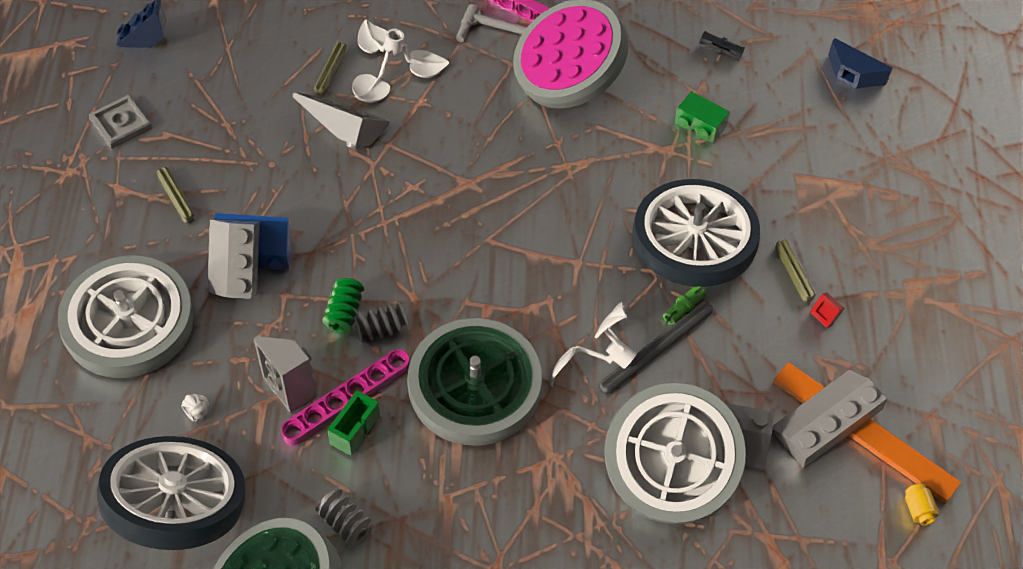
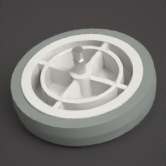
[58,255,194,378]
[604,382,746,524]

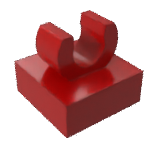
[809,292,845,328]

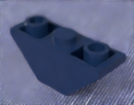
[117,0,167,48]
[828,38,893,88]

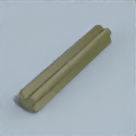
[314,42,347,96]
[156,167,196,223]
[775,239,816,302]

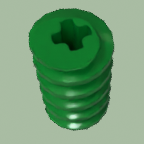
[322,278,365,335]

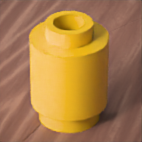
[905,484,940,526]

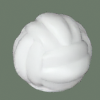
[181,394,209,421]

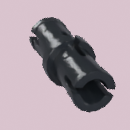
[699,31,745,60]

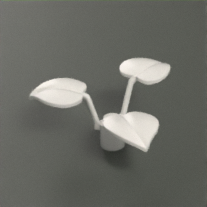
[352,19,449,103]
[550,302,637,387]

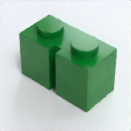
[675,91,730,143]
[327,390,380,456]

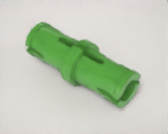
[663,286,706,326]

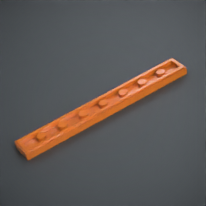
[773,362,962,504]

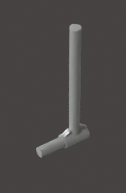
[456,4,527,42]

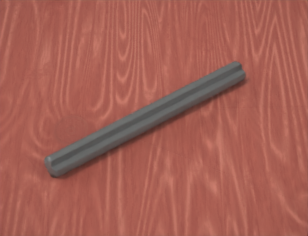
[599,301,713,394]

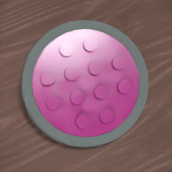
[513,0,628,109]

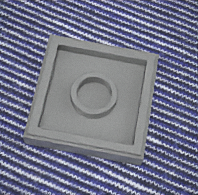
[88,95,152,149]

